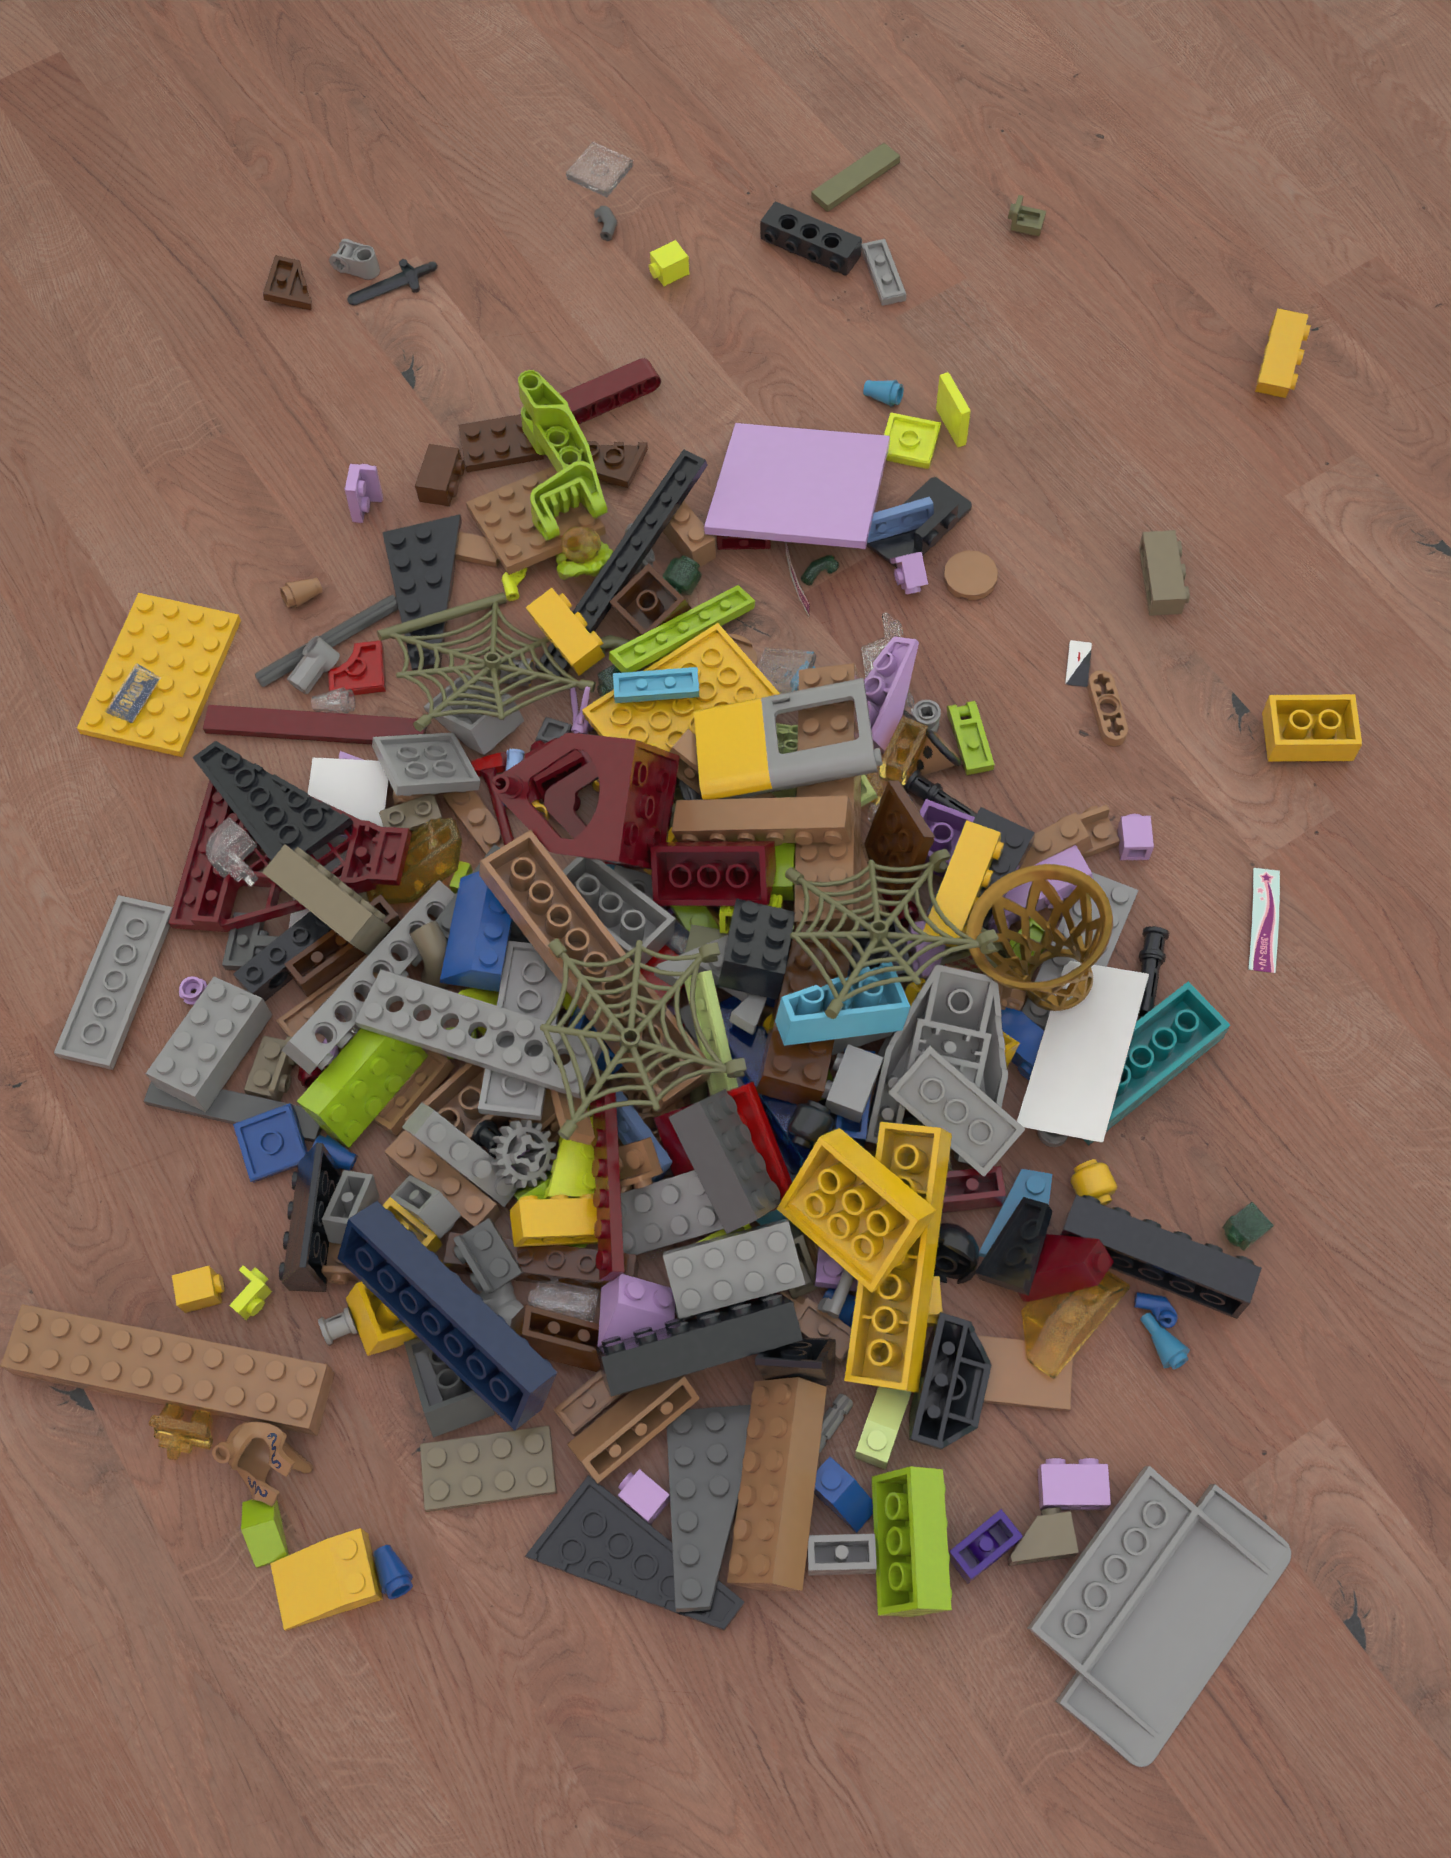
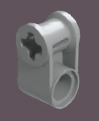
[329,239,380,280]

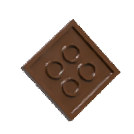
[864,780,935,901]

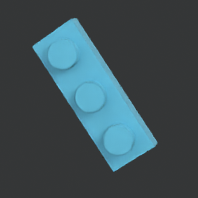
[613,667,700,703]

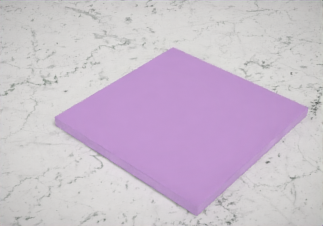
[704,423,890,549]

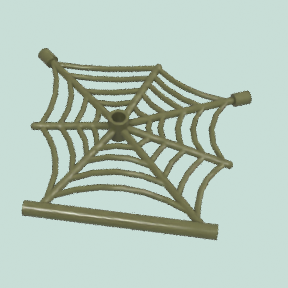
[377,592,596,732]

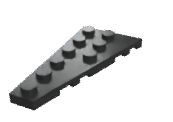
[667,1405,751,1613]

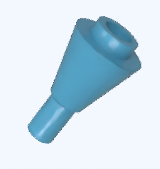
[1140,1312,1190,1370]

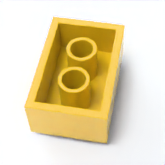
[1262,694,1362,762]

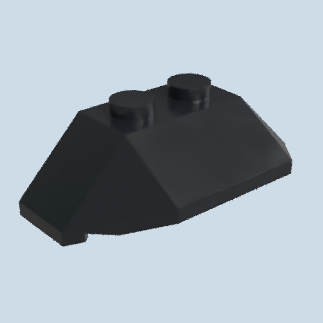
[909,1312,992,1450]

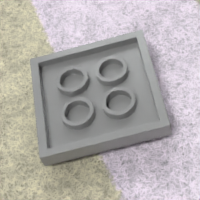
[372,733,480,796]

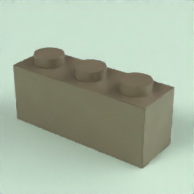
[1139,530,1190,616]

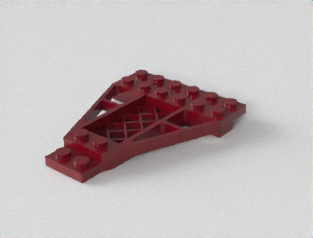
[168,780,412,932]

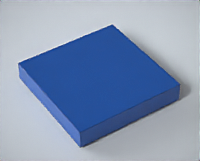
[233,1103,308,1183]

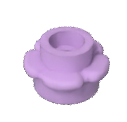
[179,976,207,1005]

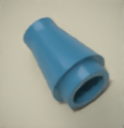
[863,380,904,406]

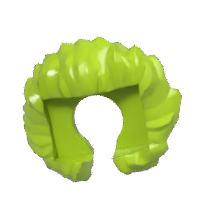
[556,537,613,580]

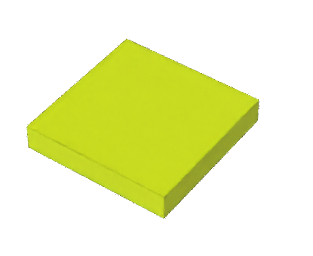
[936,372,971,448]
[884,412,941,469]

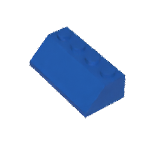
[440,871,513,992]

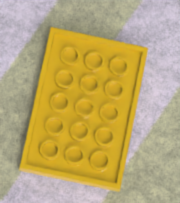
[77,593,241,757]
[582,623,780,752]

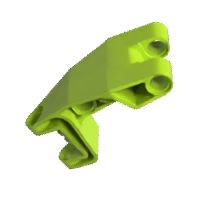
[518,370,608,541]

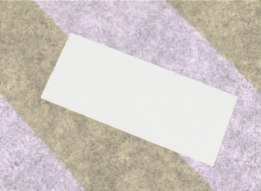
[289,758,389,928]
[1017,961,1149,1143]

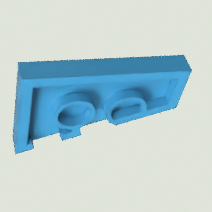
[979,1169,1053,1257]

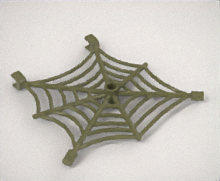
[785,849,999,1019]
[540,938,747,1140]

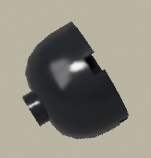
[934,1223,979,1284]

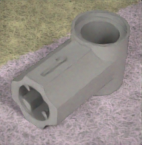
[287,636,340,694]

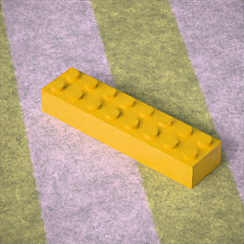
[844,1122,952,1393]

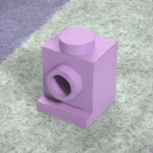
[890,552,928,595]

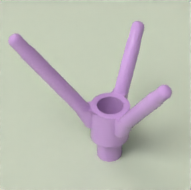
[570,686,594,734]

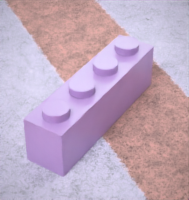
[988,845,1093,933]

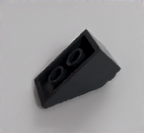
[755,1337,836,1386]

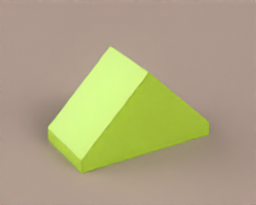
[241,1499,289,1568]

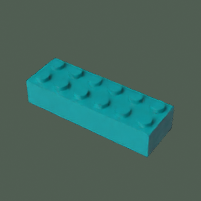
[1083,981,1230,1146]

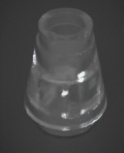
[311,687,355,714]

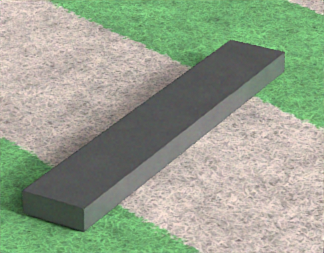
[143,1081,322,1142]

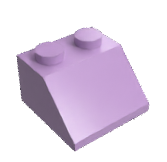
[598,1274,675,1347]

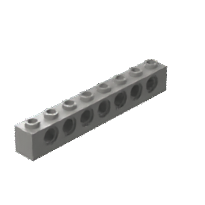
[282,880,455,1074]

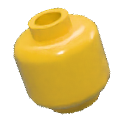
[1070,1159,1117,1206]

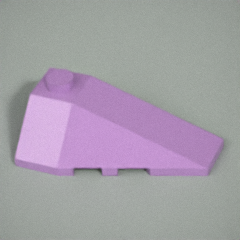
[864,636,919,754]

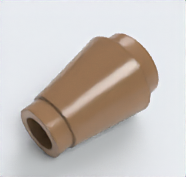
[280,577,323,608]

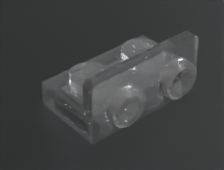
[527,1279,599,1322]

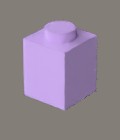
[1117,814,1154,860]
[618,1469,670,1525]

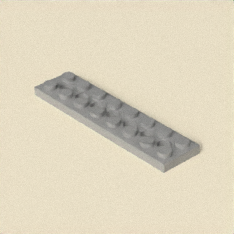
[355,970,605,1099]

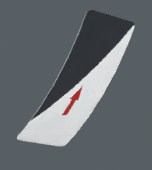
[1065,640,1092,687]

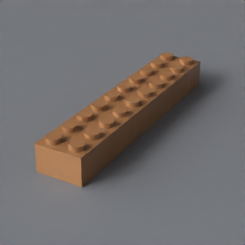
[794,663,861,932]
[479,830,712,1113]
[0,1304,335,1436]

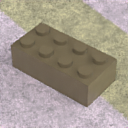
[262,845,391,955]

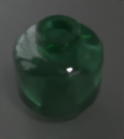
[662,555,702,596]

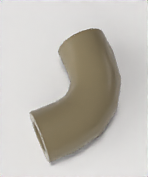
[410,921,449,989]

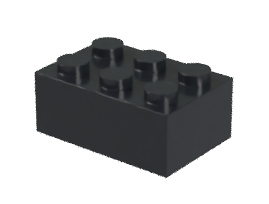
[717,898,795,1000]

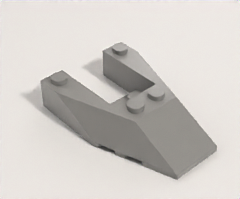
[866,964,1008,1164]

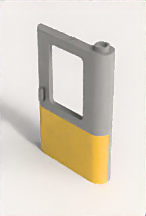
[694,678,883,800]

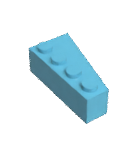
[775,962,911,1046]

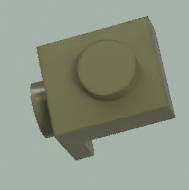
[1008,195,1046,236]

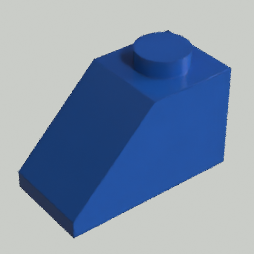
[814,1456,873,1533]

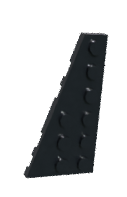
[382,514,462,671]
[192,741,354,860]
[525,1475,745,1631]

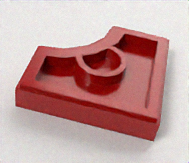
[328,640,386,698]

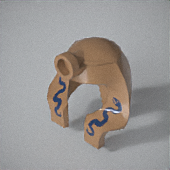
[212,1421,313,1507]

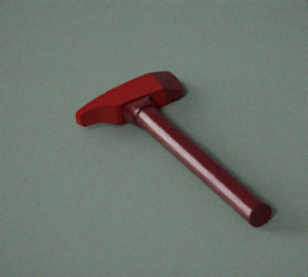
[471,752,514,846]

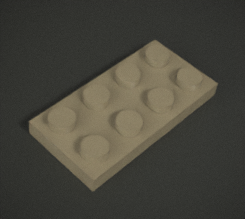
[420,1426,557,1512]

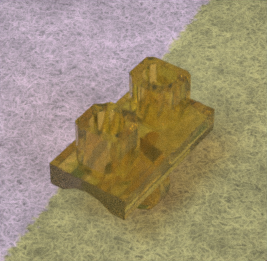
[149,1403,213,1460]

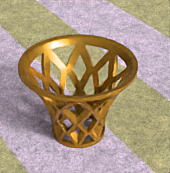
[966,864,1113,1011]

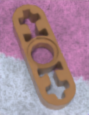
[1087,670,1128,747]

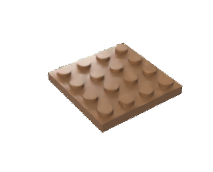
[466,466,606,575]

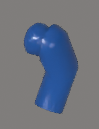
[1134,1292,1178,1328]

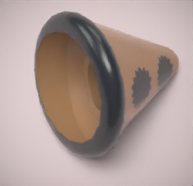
[914,730,962,776]

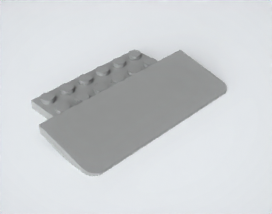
[1027,1466,1291,1767]

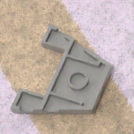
[654,935,767,1035]

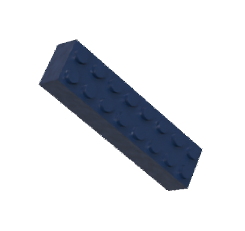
[337,1201,558,1431]

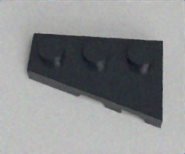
[975,1197,1053,1296]

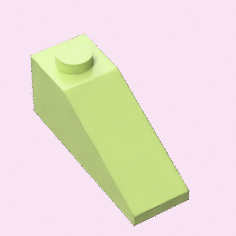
[855,1387,912,1470]

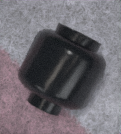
[787,1100,834,1150]

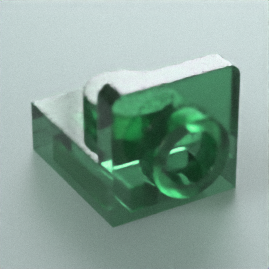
[1222,1202,1274,1251]

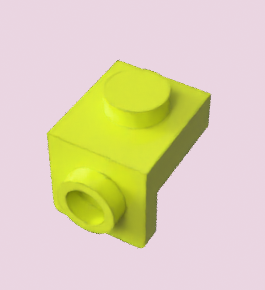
[229,1266,272,1320]

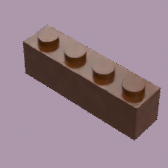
[284,895,400,997]

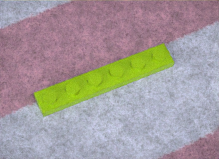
[609,585,755,673]

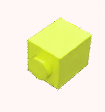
[649,240,689,286]

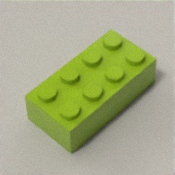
[297,1028,428,1148]
[872,1466,952,1617]

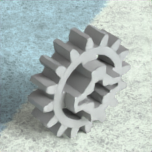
[489,1119,557,1188]

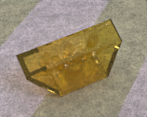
[366,818,462,904]
[1021,1271,1130,1379]

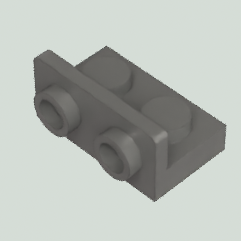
[453,1218,524,1294]

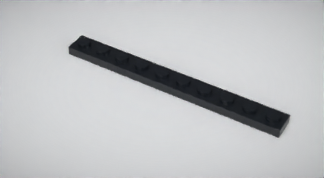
[535,449,708,677]

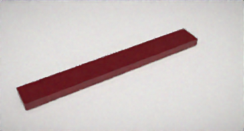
[203,705,427,745]

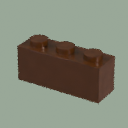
[510,1305,600,1372]

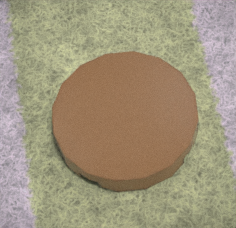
[944,550,998,601]

